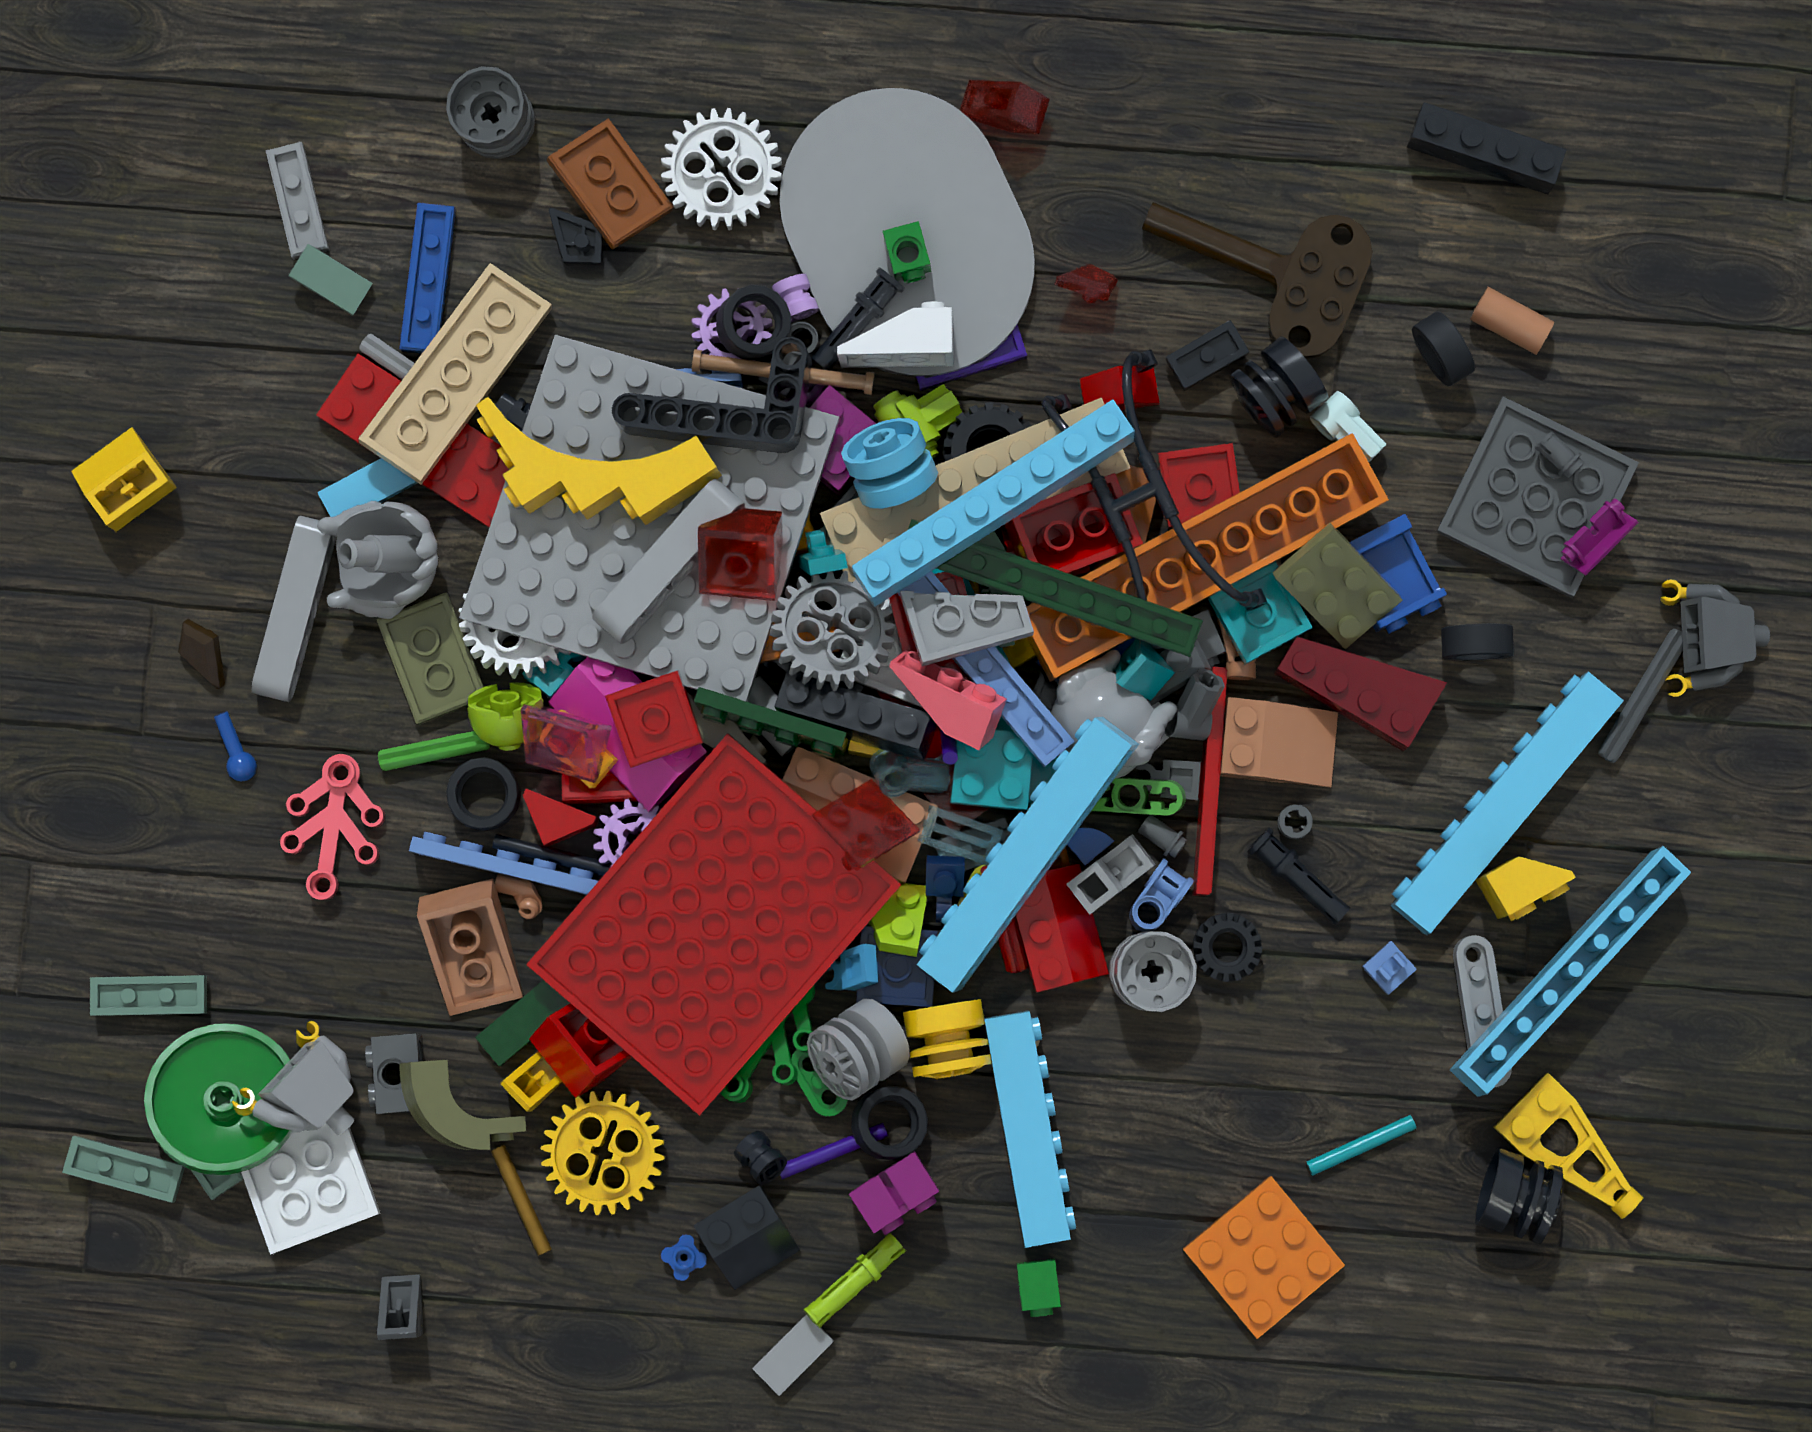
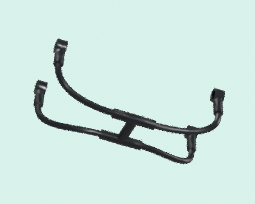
[1041,350,1268,653]

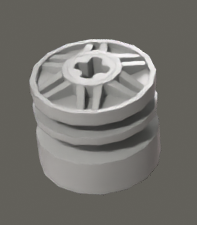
[1109,931,1197,1012]
[807,998,910,1101]

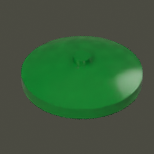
[144,1023,292,1175]

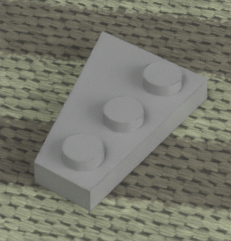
[900,591,1034,666]

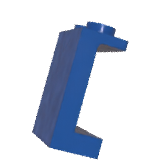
[1350,514,1447,634]

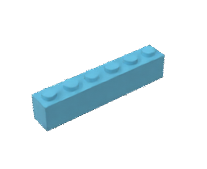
[984,1011,1076,1248]

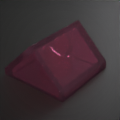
[520,704,612,783]

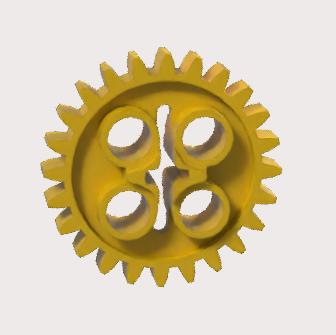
[541,1091,666,1215]

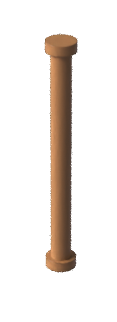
[692,349,874,395]

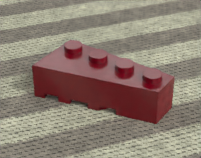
[1274,637,1447,751]

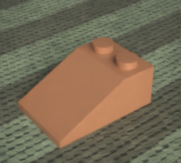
[1220,697,1338,788]
[417,879,523,1016]

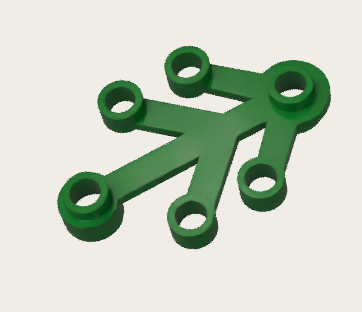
[721,984,815,1103]

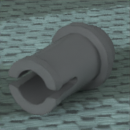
[1535,431,1585,479]
[1137,815,1188,859]

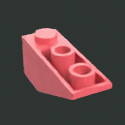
[889,650,1007,750]

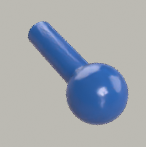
[214,711,257,782]

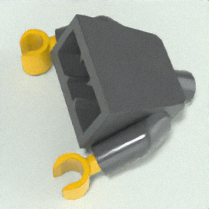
[1660,579,1770,697]

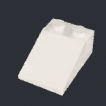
[837,301,954,368]

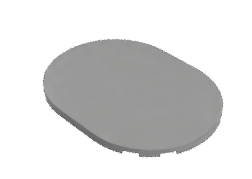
[780,88,1035,378]

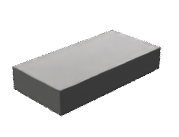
[752,1315,834,1396]

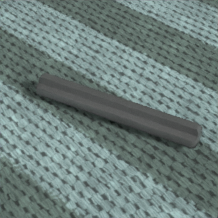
[1598,628,1683,763]

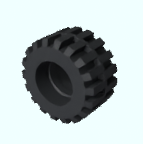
[943,403,1031,462]

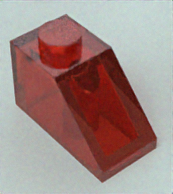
[960,80,1050,134]

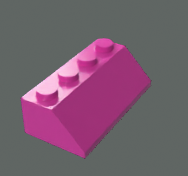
[548,657,707,812]

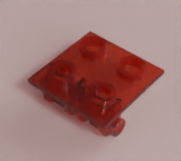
[812,779,920,871]

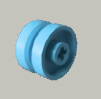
[841,418,938,509]

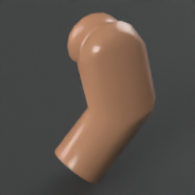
[495,873,542,919]

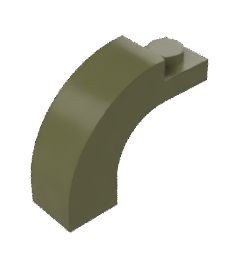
[399,1060,526,1150]

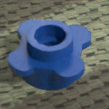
[661,1234,707,1281]

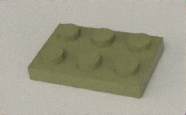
[1272,523,1403,649]

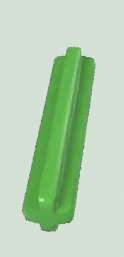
[378,731,490,771]

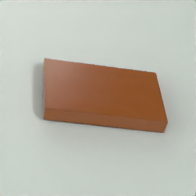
[547,118,674,250]

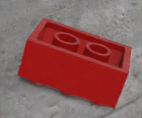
[1004,473,1143,573]
[1015,864,1109,994]

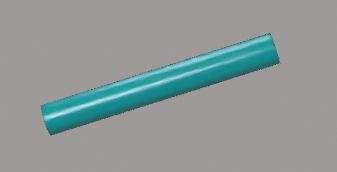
[1306,1115,1417,1176]

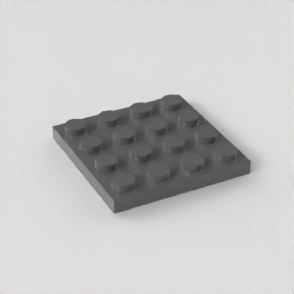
[1436,397,1639,598]

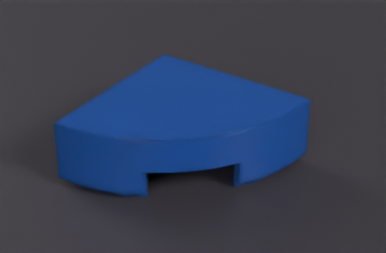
[1067,828,1114,866]

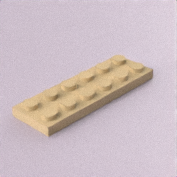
[358,263,552,485]

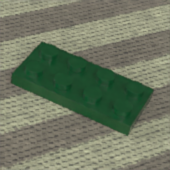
[694,687,848,759]

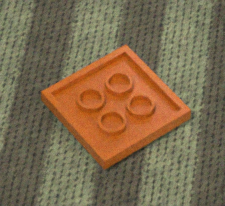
[1183,1176,1345,1339]

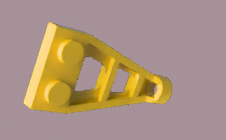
[1493,1073,1643,1219]

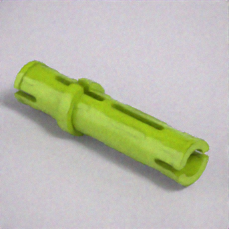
[803,1233,906,1328]

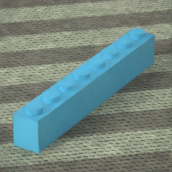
[852,400,1135,607]
[1391,671,1624,935]
[917,717,1139,993]
[1450,846,1691,1097]

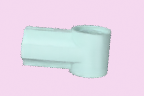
[1310,391,1386,462]

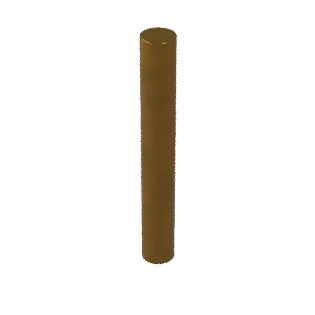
[491,1145,552,1256]

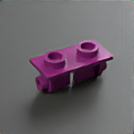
[1561,498,1639,576]

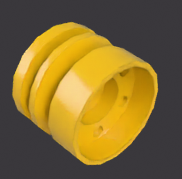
[903,999,992,1079]

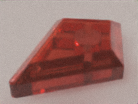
[1054,264,1118,303]

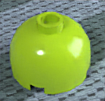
[467,682,544,751]

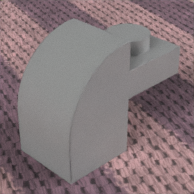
[1066,834,1156,915]

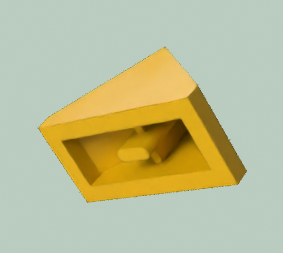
[501,1051,562,1112]

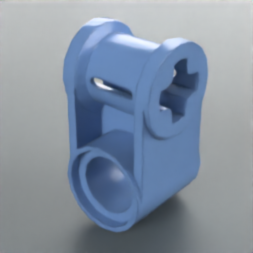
[1129,858,1195,932]

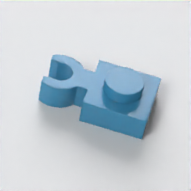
[825,944,878,991]

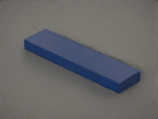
[399,203,456,353]

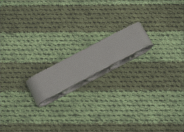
[592,479,745,644]
[252,516,337,702]

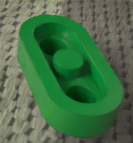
[791,1045,848,1116]

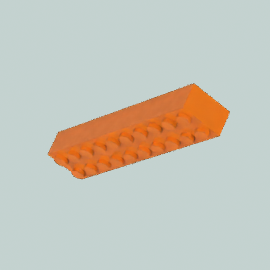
[1026,433,1389,682]

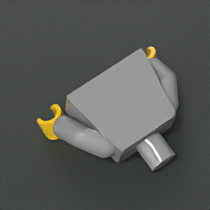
[232,1021,354,1135]

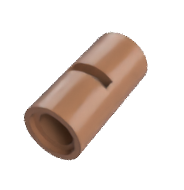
[1470,287,1554,355]

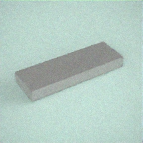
[266,142,330,260]

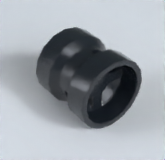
[734,1131,787,1185]

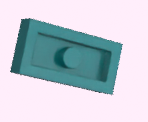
[797,530,848,575]

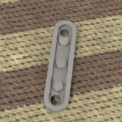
[1453,935,1512,1087]

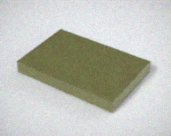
[376,592,484,725]

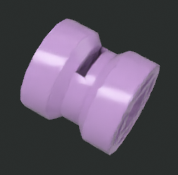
[772,274,819,322]

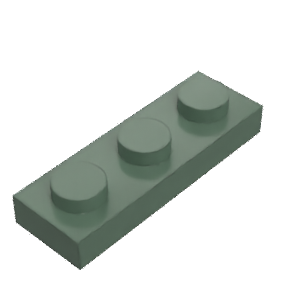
[90,975,207,1016]
[62,1135,185,1203]

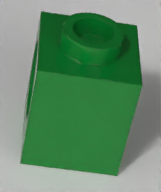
[883,221,932,284]
[1016,1259,1061,1317]

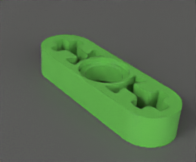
[1091,777,1186,816]

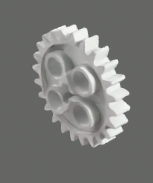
[661,108,782,230]
[459,582,571,679]

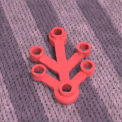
[280,754,385,900]

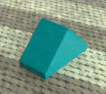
[1115,639,1175,701]

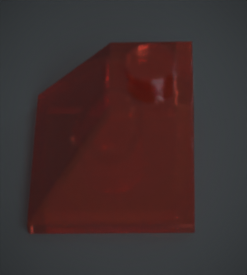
[697,508,783,601]

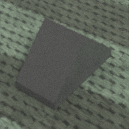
[377,1275,424,1340]

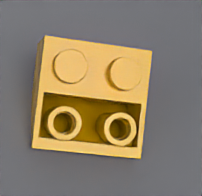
[71,427,177,532]
[1475,857,1576,921]

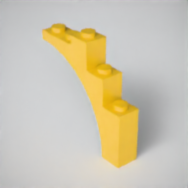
[476,397,722,525]

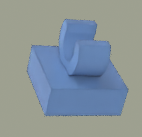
[1362,941,1417,995]

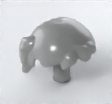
[317,501,439,619]
[1051,649,1177,779]

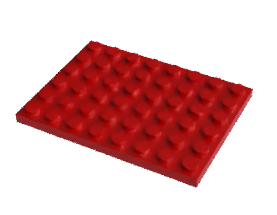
[526,733,901,1116]

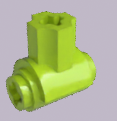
[873,384,962,459]

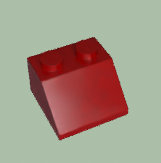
[529,1003,632,1098]

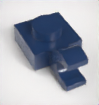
[925,855,965,923]

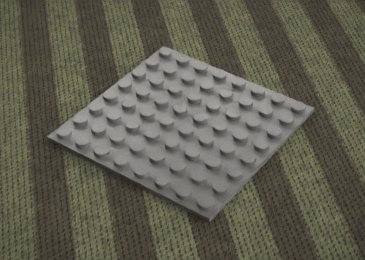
[459,335,840,702]

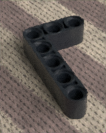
[611,337,812,453]

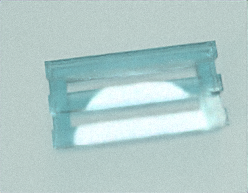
[917,805,1003,865]

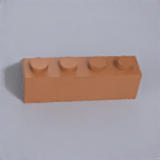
[783,747,938,884]

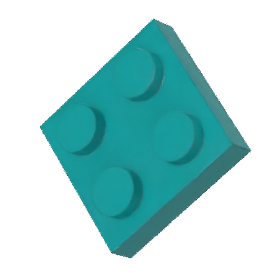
[1208,561,1313,665]
[950,730,1033,811]

